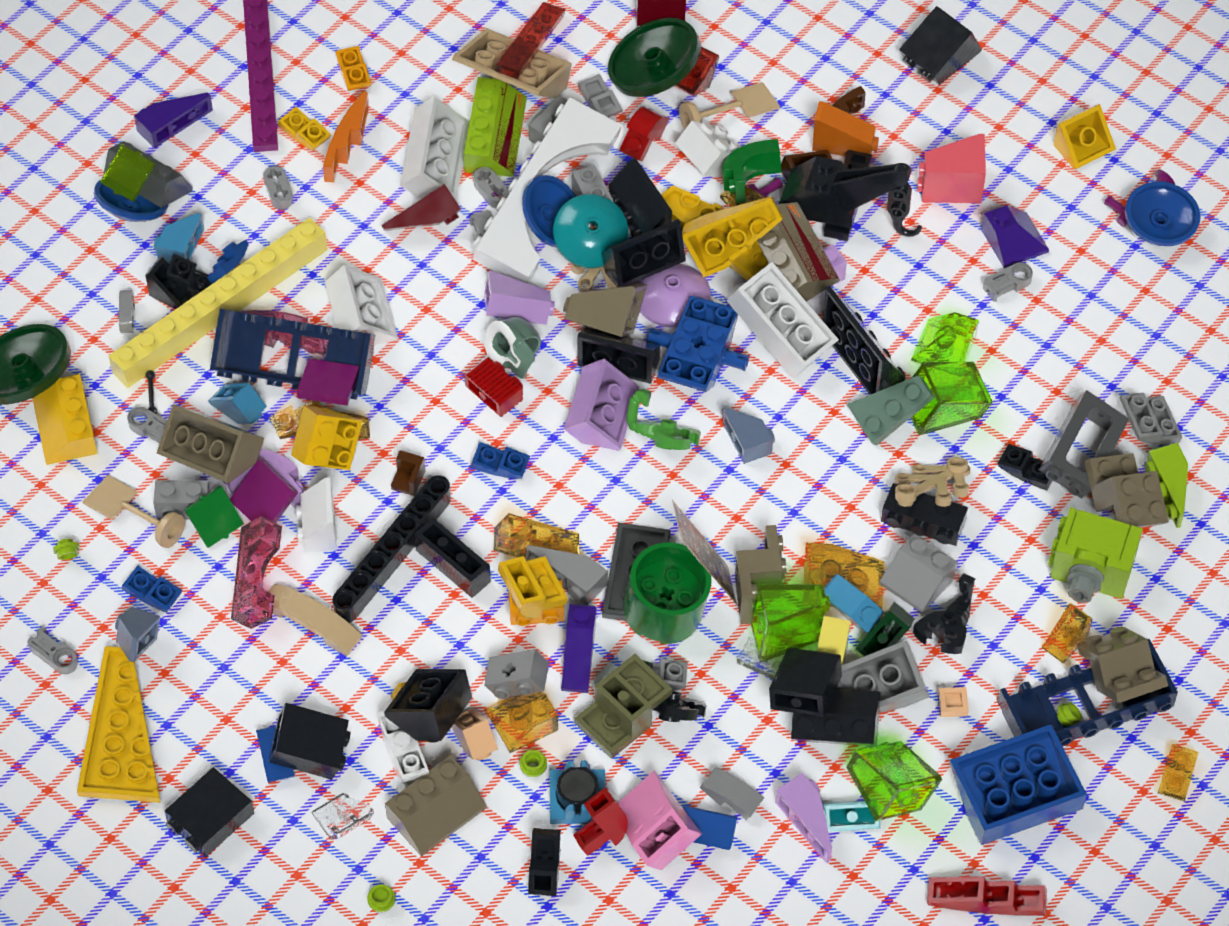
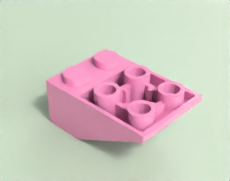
[618,770,702,871]

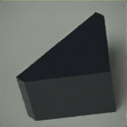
[145,257,192,309]

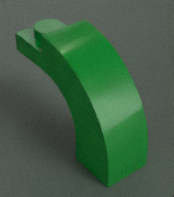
[722,139,781,203]

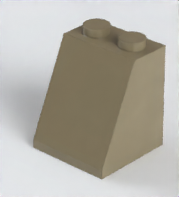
[563,284,647,337]

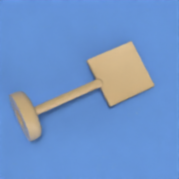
[679,82,780,130]
[82,475,185,548]

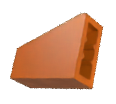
[812,101,879,156]

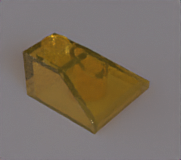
[484,692,559,753]

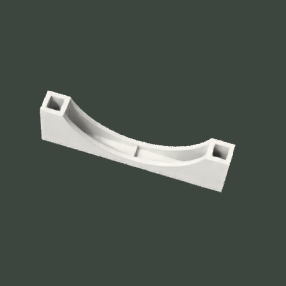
[472,97,622,284]

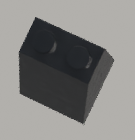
[899,6,982,85]

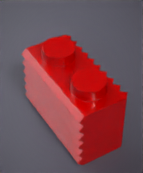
[465,357,523,417]

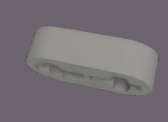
[263,166,293,210]
[473,167,509,209]
[119,290,135,334]

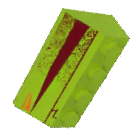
[464,77,527,177]

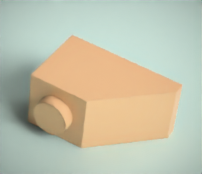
[451,708,498,760]

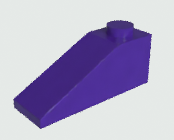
[134,92,213,149]
[561,604,597,693]

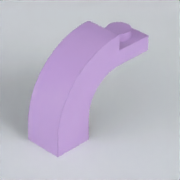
[223,449,305,510]

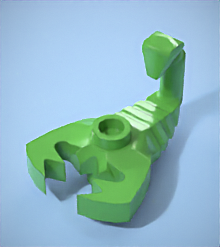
[626,389,701,450]

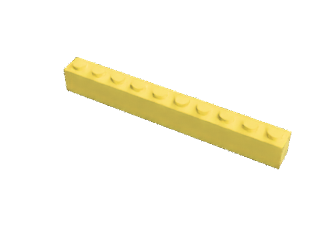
[108,217,328,389]

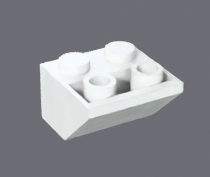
[675,121,742,178]

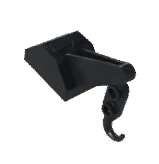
[779,156,922,237]

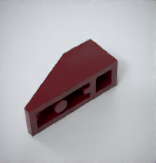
[381,184,461,231]

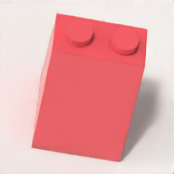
[917,134,986,204]

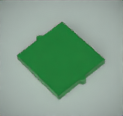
[184,486,244,548]

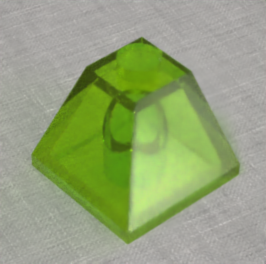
[911,312,979,377]

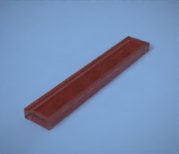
[495,2,566,78]

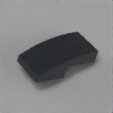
[165,254,212,297]
[998,444,1052,491]

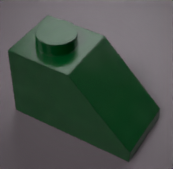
[855,601,915,657]

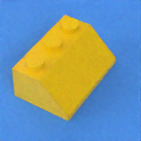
[32,374,98,465]

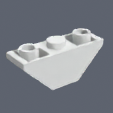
[376,711,429,783]

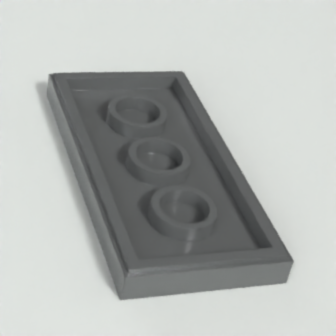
[602,523,671,621]

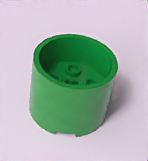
[623,542,712,644]

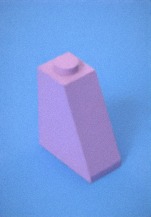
[484,271,555,325]

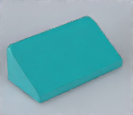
[822,799,881,832]

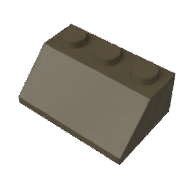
[385,755,487,857]

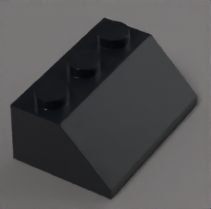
[609,158,672,238]
[602,219,686,287]
[577,327,660,384]
[384,669,472,743]
[791,689,881,747]

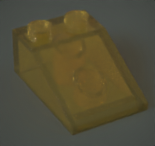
[802,542,884,609]

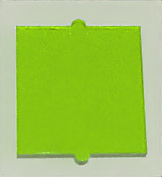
[100,144,156,202]

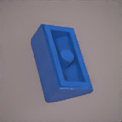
[682,805,738,850]

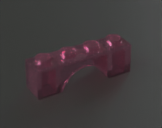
[231,516,282,629]

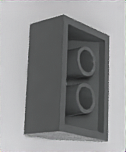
[103,141,193,208]

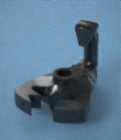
[913,573,976,654]
[643,660,707,722]

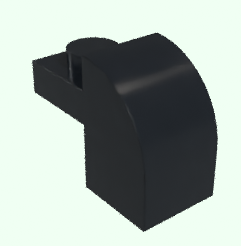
[528,828,561,896]

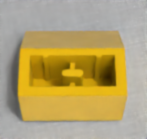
[291,405,363,470]

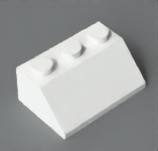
[325,265,398,346]

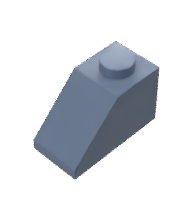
[722,408,775,464]
[115,606,160,662]

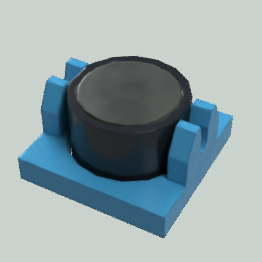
[550,760,606,824]

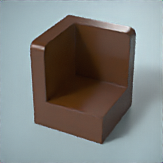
[391,450,426,496]

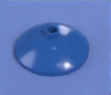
[522,175,576,248]
[93,177,168,222]
[1125,181,1201,246]

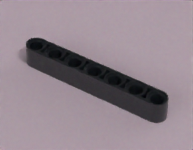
[332,475,451,623]

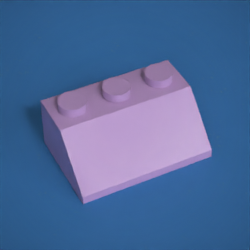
[564,359,640,451]

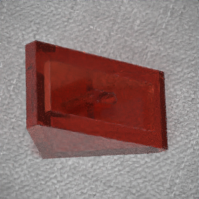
[674,46,719,97]

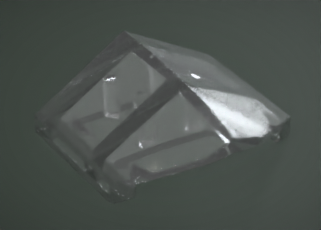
[311,793,375,840]

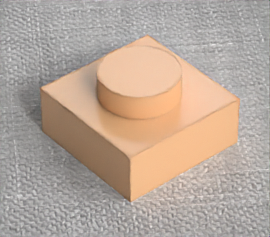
[938,687,969,717]

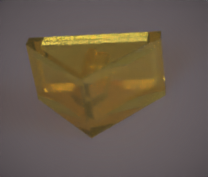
[1042,603,1093,663]

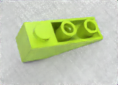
[1144,443,1188,528]

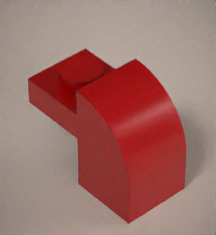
[619,107,670,162]
[573,787,628,856]

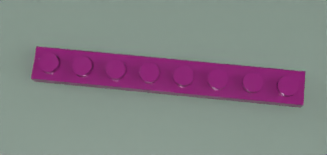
[243,0,278,152]

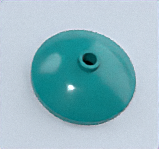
[553,194,628,269]

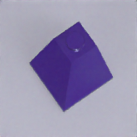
[982,205,1049,268]

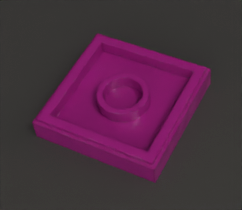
[297,359,359,406]
[230,459,298,534]

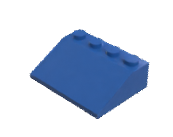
[949,724,1087,845]

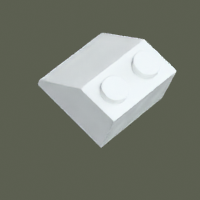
[296,477,337,553]

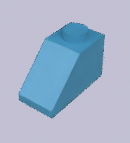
[154,213,204,264]
[208,383,267,424]
[819,573,885,633]

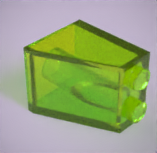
[911,362,993,435]
[751,584,830,662]
[846,741,943,821]

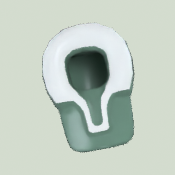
[484,317,541,379]

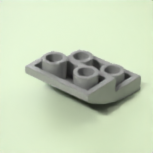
[1119,392,1183,444]

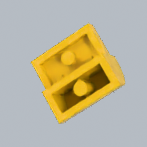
[498,556,568,618]

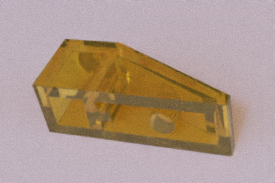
[493,513,579,557]

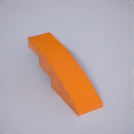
[323,91,369,183]

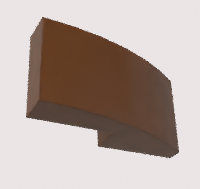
[832,86,866,114]

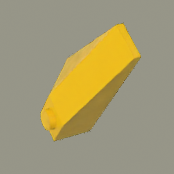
[682,196,783,278]

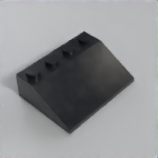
[822,286,906,395]

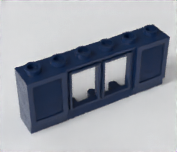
[210,308,375,400]
[998,638,1178,746]

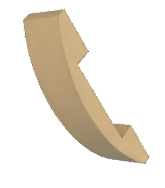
[259,584,362,657]

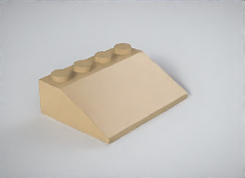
[452,28,572,98]

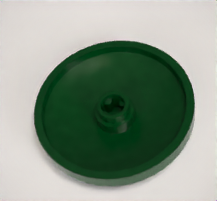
[608,18,701,97]
[0,324,71,405]

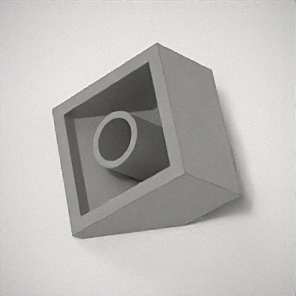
[879,533,958,613]

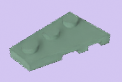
[847,375,935,446]

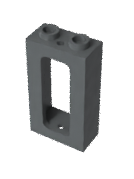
[1038,390,1129,499]

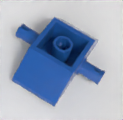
[647,295,750,392]

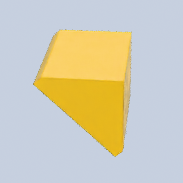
[1053,104,1116,169]

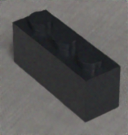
[881,483,968,546]
[414,518,491,598]

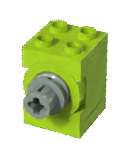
[1048,507,1143,603]

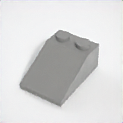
[837,640,930,714]

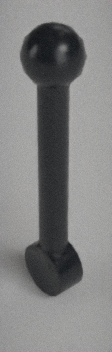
[145,370,157,414]

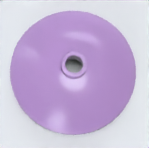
[637,264,711,328]

